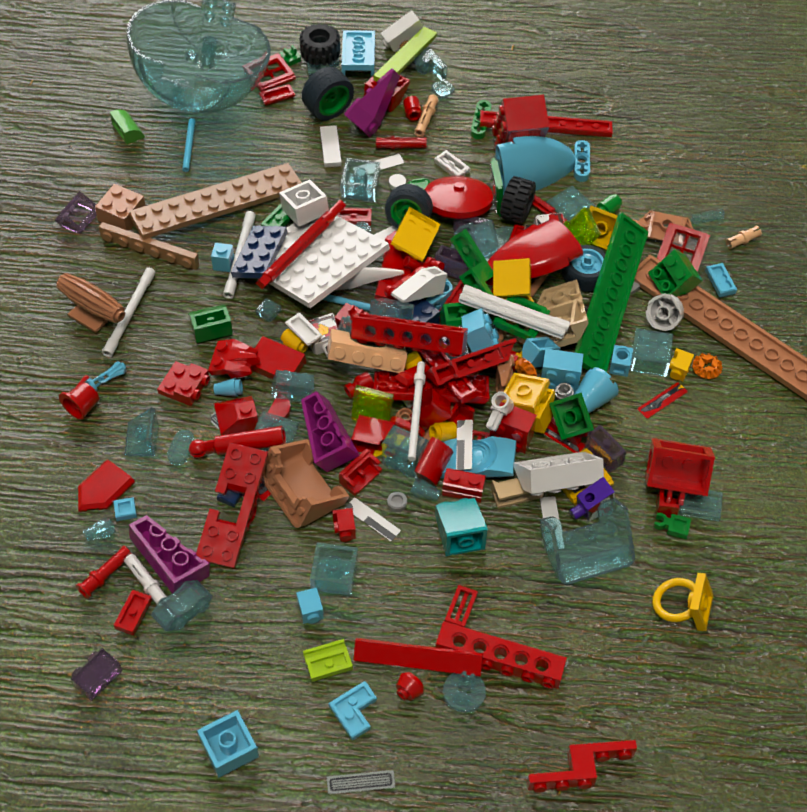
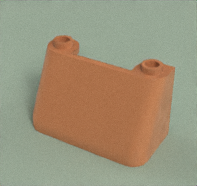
[261,439,349,528]

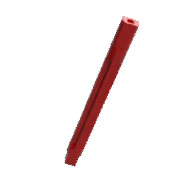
[256,200,346,290]

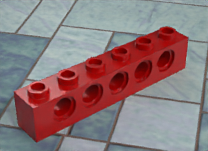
[351,313,468,357]
[436,621,567,689]

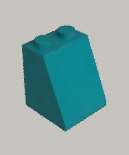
[435,498,488,556]

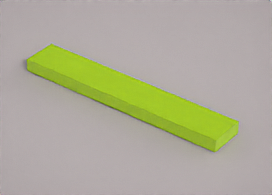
[373,27,437,81]

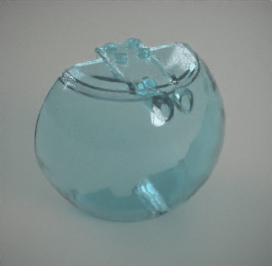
[126,0,271,113]

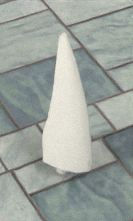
[336,267,404,290]

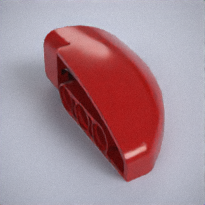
[485,219,583,285]

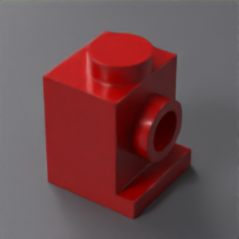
[332,508,356,542]

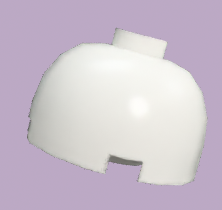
[646,294,684,331]

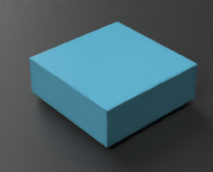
[114,497,137,521]

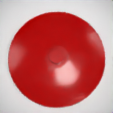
[425,176,493,219]

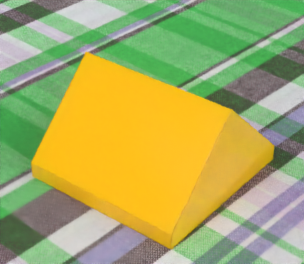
[578,205,618,250]

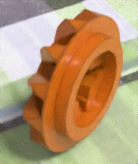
[692,353,723,379]
[515,358,537,377]

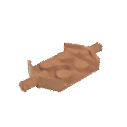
[632,210,699,247]

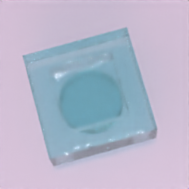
[431,78,454,99]
[255,298,281,322]

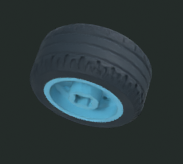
[562,245,606,292]

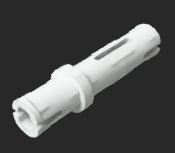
[124,554,168,606]

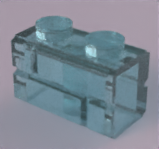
[272,370,314,401]

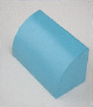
[522,337,560,368]

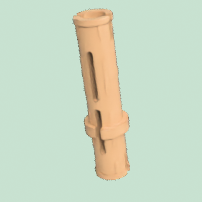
[414,95,438,137]

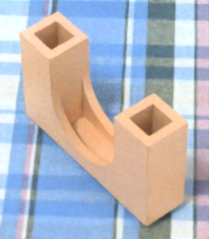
[327,329,407,373]

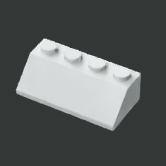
[513,452,604,496]

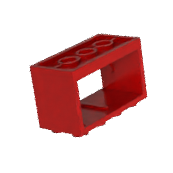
[492,95,549,148]

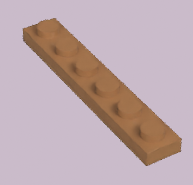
[99,222,199,270]

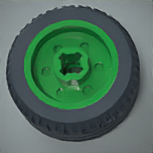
[385,184,433,229]

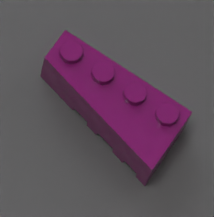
[301,391,360,472]
[129,515,210,596]

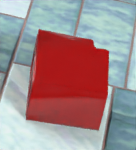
[409,388,451,431]
[351,415,395,454]

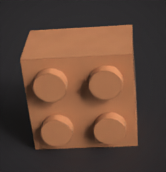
[95,184,146,231]

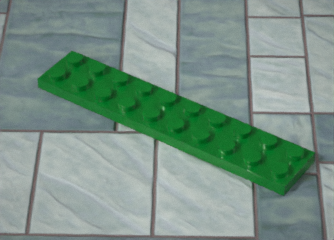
[574,213,649,372]

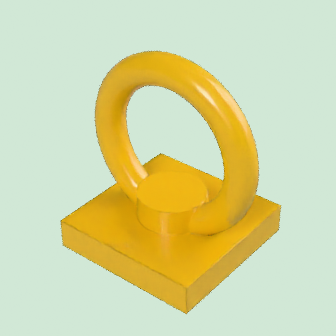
[652,573,714,631]

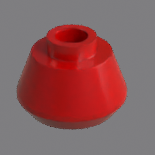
[396,672,424,700]

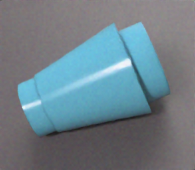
[214,378,243,397]

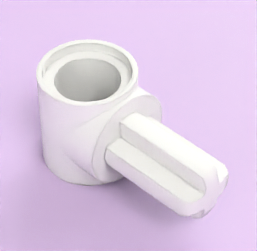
[486,392,514,431]

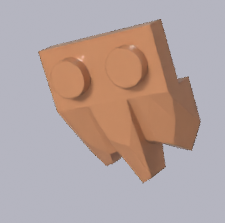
[495,355,515,393]

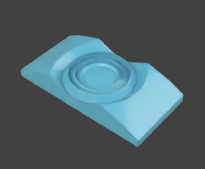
[441,436,517,478]

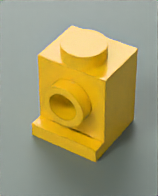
[669,348,694,382]

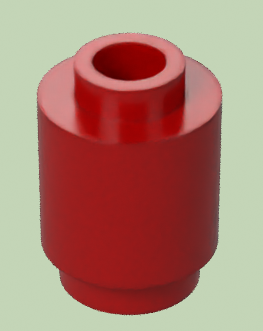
[403,96,422,121]

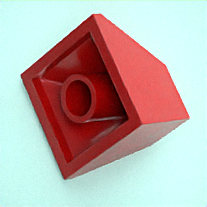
[214,396,259,435]

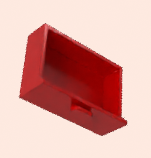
[250,336,307,387]

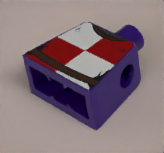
[569,477,615,521]

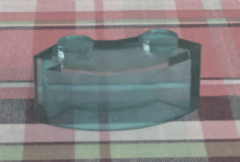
[151,580,213,632]

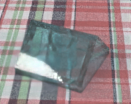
[124,407,158,456]

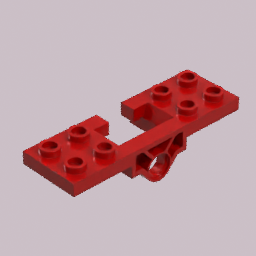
[196,443,269,569]

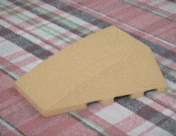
[519,280,588,347]

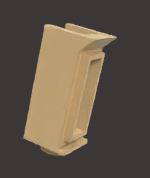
[491,478,544,509]

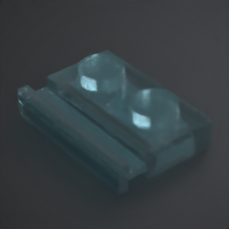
[679,490,723,521]

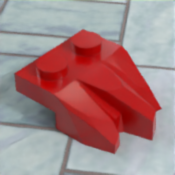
[208,339,260,378]

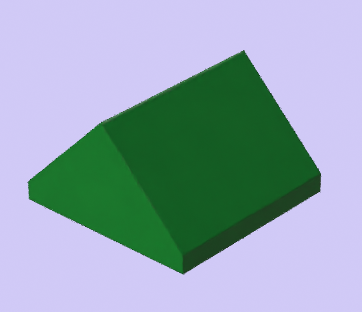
[549,392,594,440]

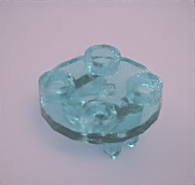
[443,671,486,713]

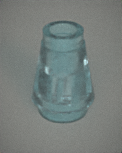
[410,478,441,501]
[83,517,116,541]

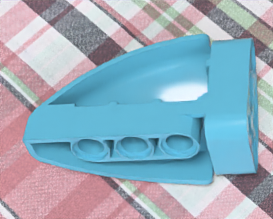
[495,136,575,195]

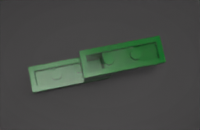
[450,229,496,321]

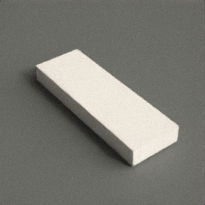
[320,126,341,167]

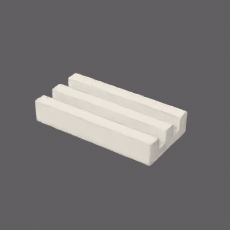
[434,150,470,176]

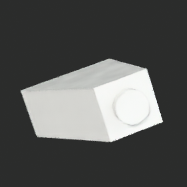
[381,10,423,52]

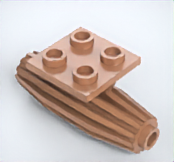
[56,273,125,333]

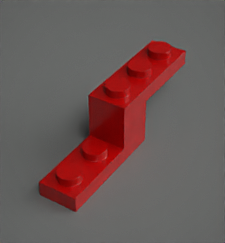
[527,740,637,793]

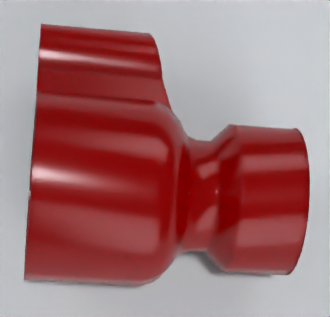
[344,371,376,401]

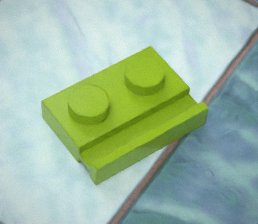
[303,639,353,682]

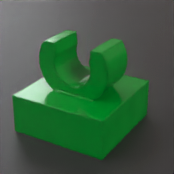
[279,45,301,66]

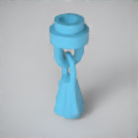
[85,361,126,391]

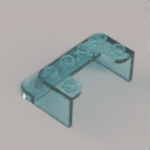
[540,498,635,584]

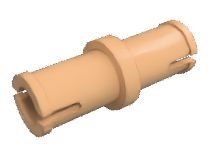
[726,226,762,249]

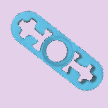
[574,140,590,182]

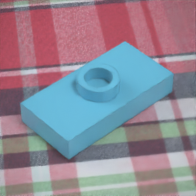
[705,263,737,297]

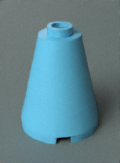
[574,367,619,413]

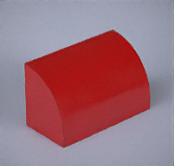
[414,437,453,486]

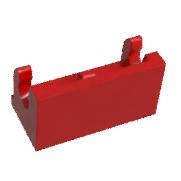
[339,449,382,496]

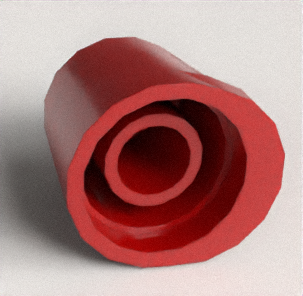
[58,375,100,420]

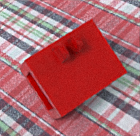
[645,438,715,506]

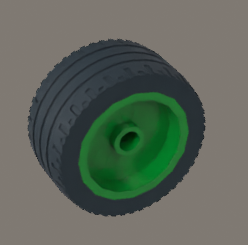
[301,67,354,121]

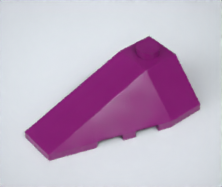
[344,68,400,137]

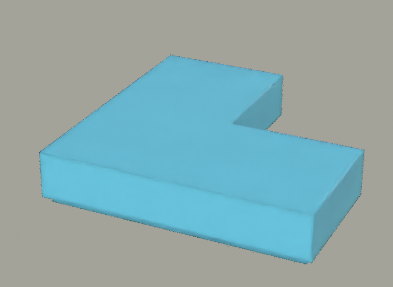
[328,681,377,741]

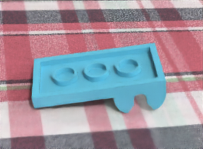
[342,30,375,78]

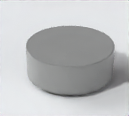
[387,492,407,512]

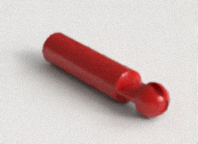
[189,426,286,458]

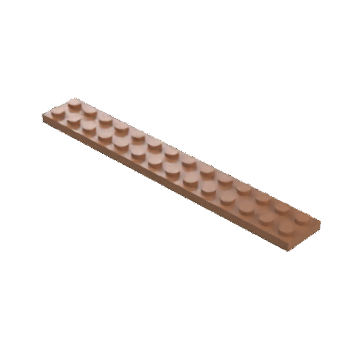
[634,254,807,400]

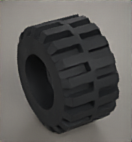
[299,23,340,66]
[500,176,536,224]

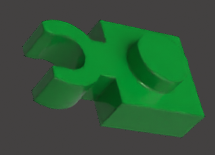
[654,513,691,539]

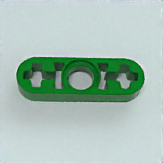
[471,100,491,140]

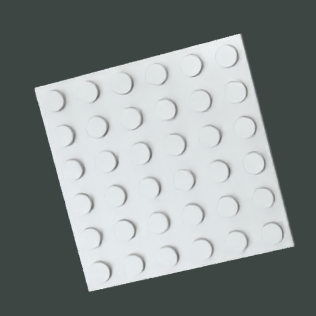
[269,216,390,308]

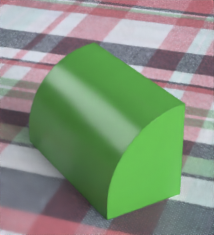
[110,109,145,145]

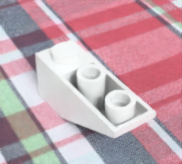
[391,266,447,303]

